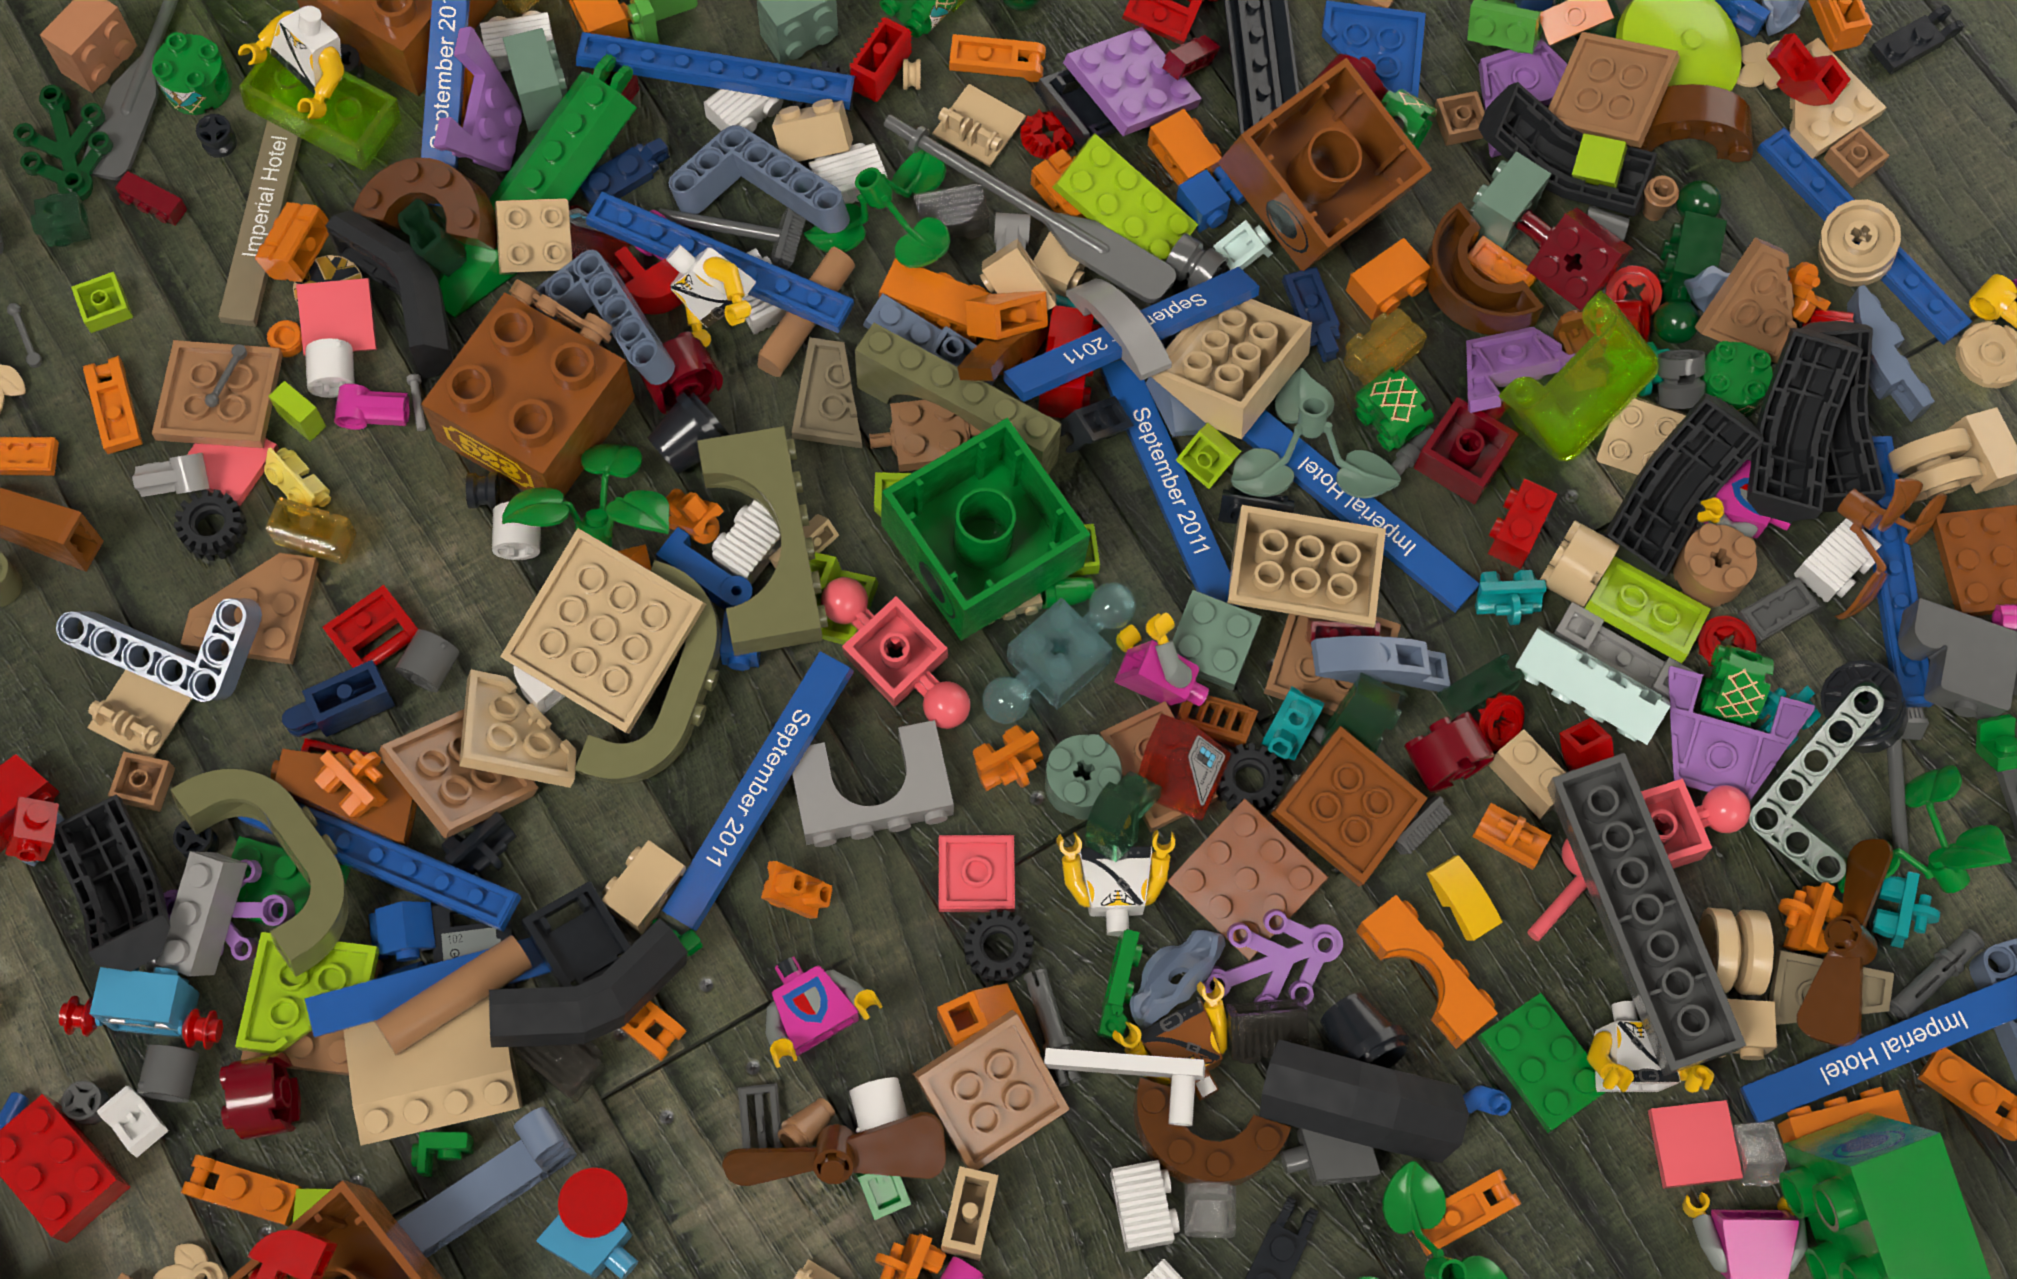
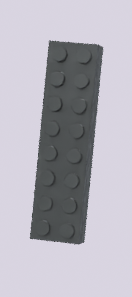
[1547,753,1746,1076]

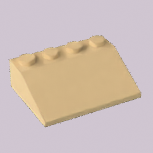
[1151,299,1312,439]
[1227,505,1386,628]
[343,996,524,1146]

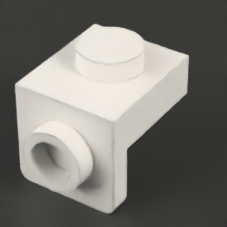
[97,1086,169,1158]

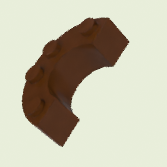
[1627,84,1753,162]
[353,158,497,250]
[1426,202,1544,335]
[1133,1077,1291,1189]

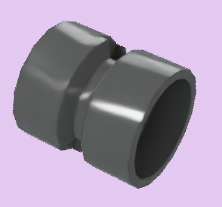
[1165,233,1228,288]
[1658,349,1706,409]

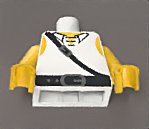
[238,6,344,119]
[666,244,756,348]
[1057,830,1175,936]
[1587,1001,1714,1093]

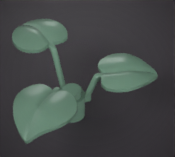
[1231,368,1401,499]

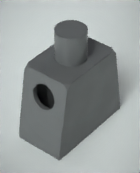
[1280,1128,1381,1186]

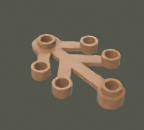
[509,279,613,345]

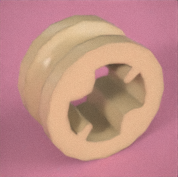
[903,59,921,90]

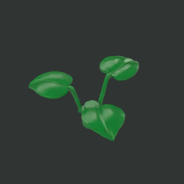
[804,149,950,268]
[502,444,669,547]
[1838,765,2012,894]
[1356,1161,1508,1279]

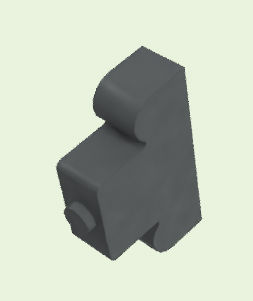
[1898,598,2017,719]

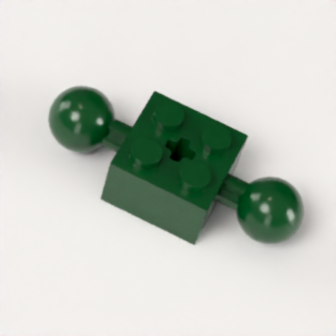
[1653,180,1727,344]

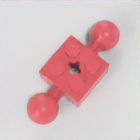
[821,577,971,729]
[1562,779,1751,877]

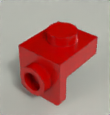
[5,796,59,862]

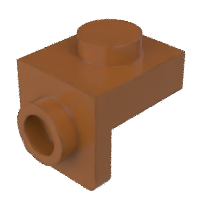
[1553,309,1603,365]

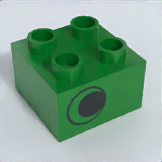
[881,417,1091,641]
[1779,1112,1991,1279]

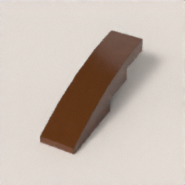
[957,327,1049,381]

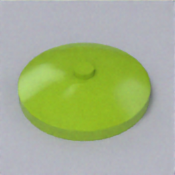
[1616,0,1742,91]

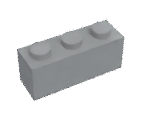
[156,851,248,976]

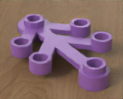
[164,859,295,960]
[1203,909,1343,1019]

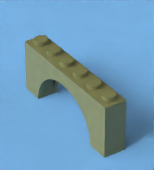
[855,322,1061,474]
[697,426,828,656]

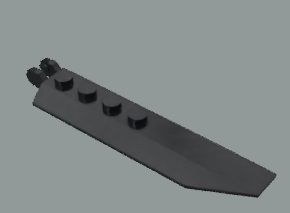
[1224,0,1299,135]

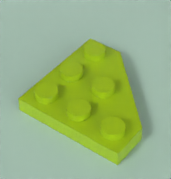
[235,932,379,1054]

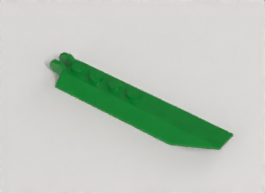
[438,54,637,318]

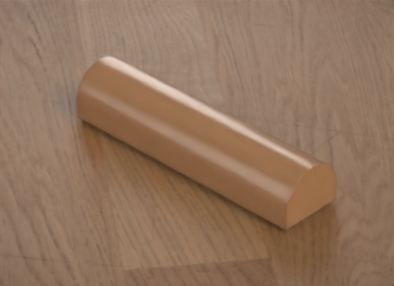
[757,246,855,377]
[374,935,532,1056]

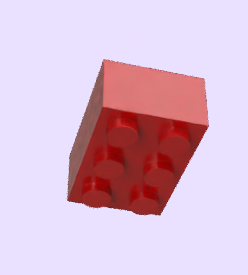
[0,1094,130,1243]

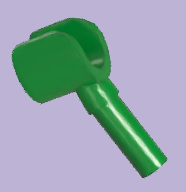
[651,918,703,957]

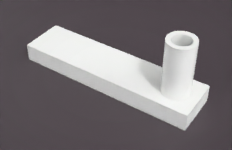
[1044,1048,1205,1126]

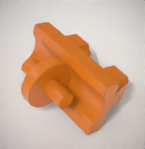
[1788,262,1831,324]
[666,488,724,544]
[973,725,1044,791]
[314,749,389,818]
[1472,803,1551,870]
[761,861,832,919]
[1778,882,1843,954]
[874,1234,946,1279]

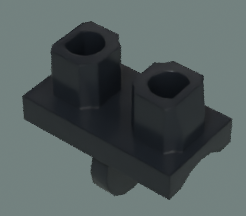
[442,811,517,875]

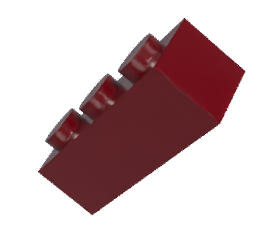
[1162,35,1220,81]
[115,171,188,226]
[1307,618,1380,644]

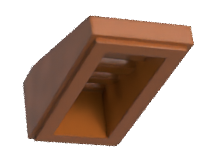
[1176,695,1258,748]

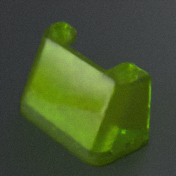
[1498,290,1659,461]

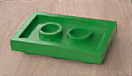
[231,836,350,928]
[1477,993,1606,1133]

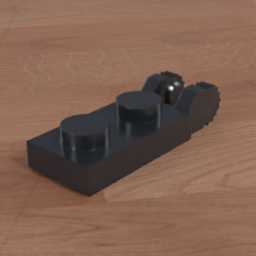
[1870,5,1965,74]
[1245,1196,1319,1279]

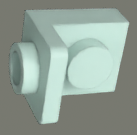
[1213,220,1273,270]

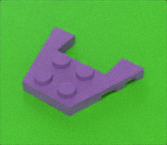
[433,27,523,172]
[1479,39,1567,158]
[1466,327,1604,413]
[1668,666,1815,802]

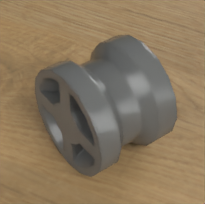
[61,1081,110,1125]

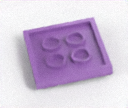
[1063,27,1202,136]

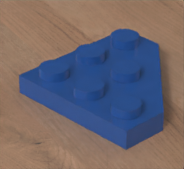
[1322,0,1426,98]

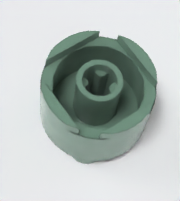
[1045,734,1122,820]

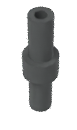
[1391,426,1434,476]

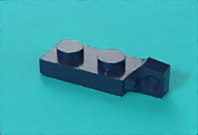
[579,138,670,207]
[1282,267,1340,363]

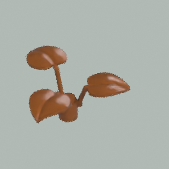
[1835,478,1948,620]

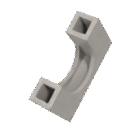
[792,720,954,847]

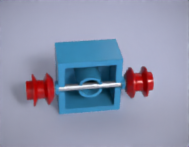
[59,967,223,1050]

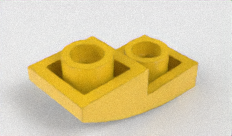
[1426,855,1503,941]

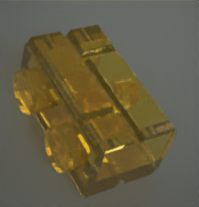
[1344,308,1427,385]
[266,497,357,565]

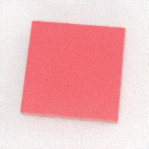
[296,278,377,356]
[187,438,279,507]
[939,835,1015,912]
[1648,1100,1743,1189]

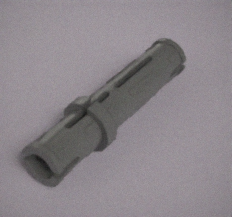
[1889,929,1985,1021]
[1023,969,1082,1087]

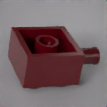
[1515,208,1633,311]
[1414,393,1519,505]

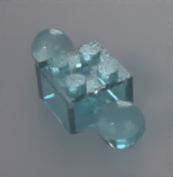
[982,582,1136,724]

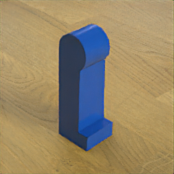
[656,527,753,611]

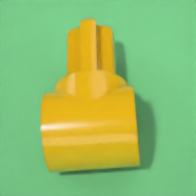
[1969,274,2017,329]

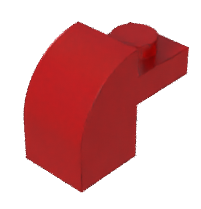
[1767,33,1851,106]
[614,246,683,315]
[1559,718,1614,772]
[247,1230,338,1279]

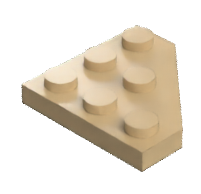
[1790,38,1887,159]
[459,669,576,788]

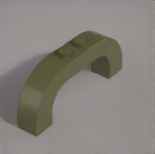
[575,560,722,784]
[170,769,349,977]

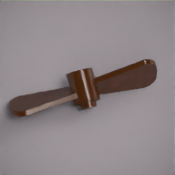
[1797,839,1893,1047]
[722,1112,946,1186]

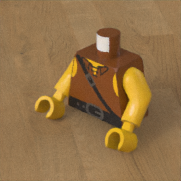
[1112,977,1228,1101]

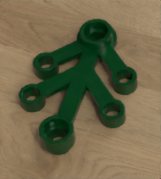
[13,85,113,202]

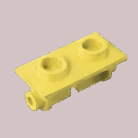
[264,447,331,520]

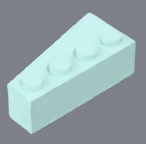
[1515,626,1670,745]

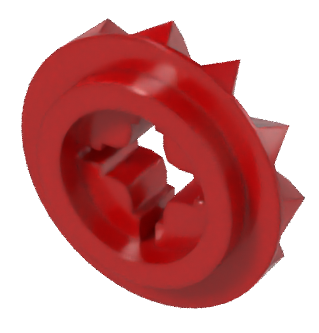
[1020,109,1074,159]
[1605,265,1663,316]
[1696,616,1756,667]
[1476,692,1524,751]

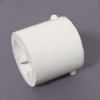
[305,338,355,398]
[492,502,541,560]
[849,1077,909,1133]

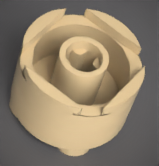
[1540,520,1620,607]

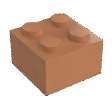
[40,0,137,93]

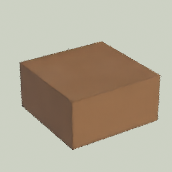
[1434,91,1485,146]
[1823,126,1890,188]
[108,751,175,812]

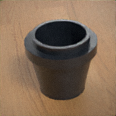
[647,392,730,475]
[1320,992,1409,1069]

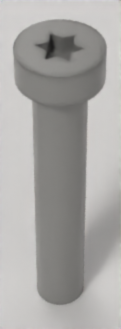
[407,374,426,431]

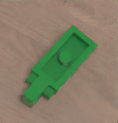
[1097,929,1143,1039]

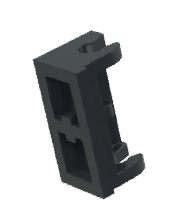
[1060,396,1134,453]

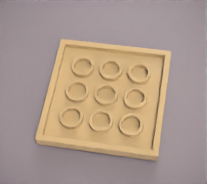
[500,528,707,734]

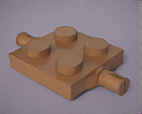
[869,400,981,472]

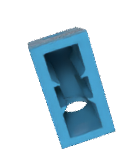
[536,1215,638,1279]

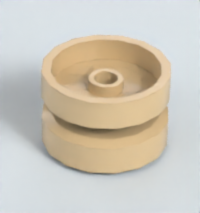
[1818,199,1901,287]
[1887,428,1983,502]
[1698,908,1774,995]

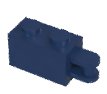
[282,660,395,737]

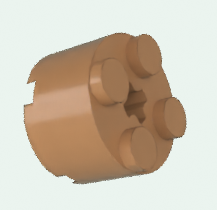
[1673,523,1757,608]

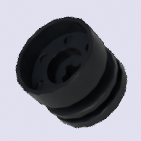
[1820,660,1908,753]

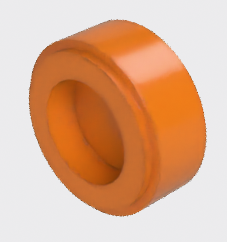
[267,320,303,357]

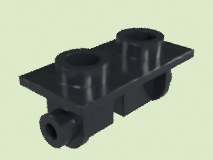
[1218,487,1295,524]

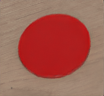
[558,1168,628,1238]

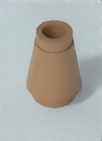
[1643,176,1679,221]
[778,1098,835,1148]

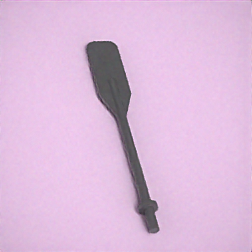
[82,0,179,180]
[884,114,1176,303]

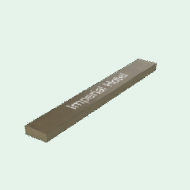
[218,76,313,327]

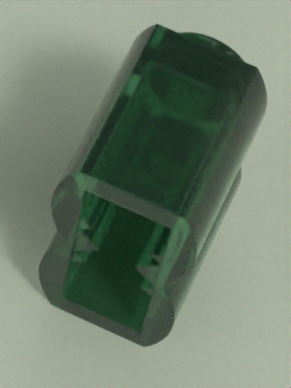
[398,198,467,277]

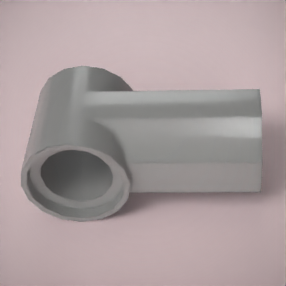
[994,212,1031,252]
[132,453,210,497]

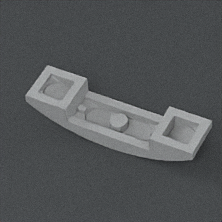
[1066,279,1172,380]
[1554,602,1697,699]

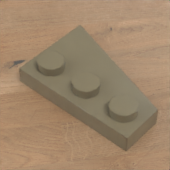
[791,337,863,449]
[1769,950,1894,1025]

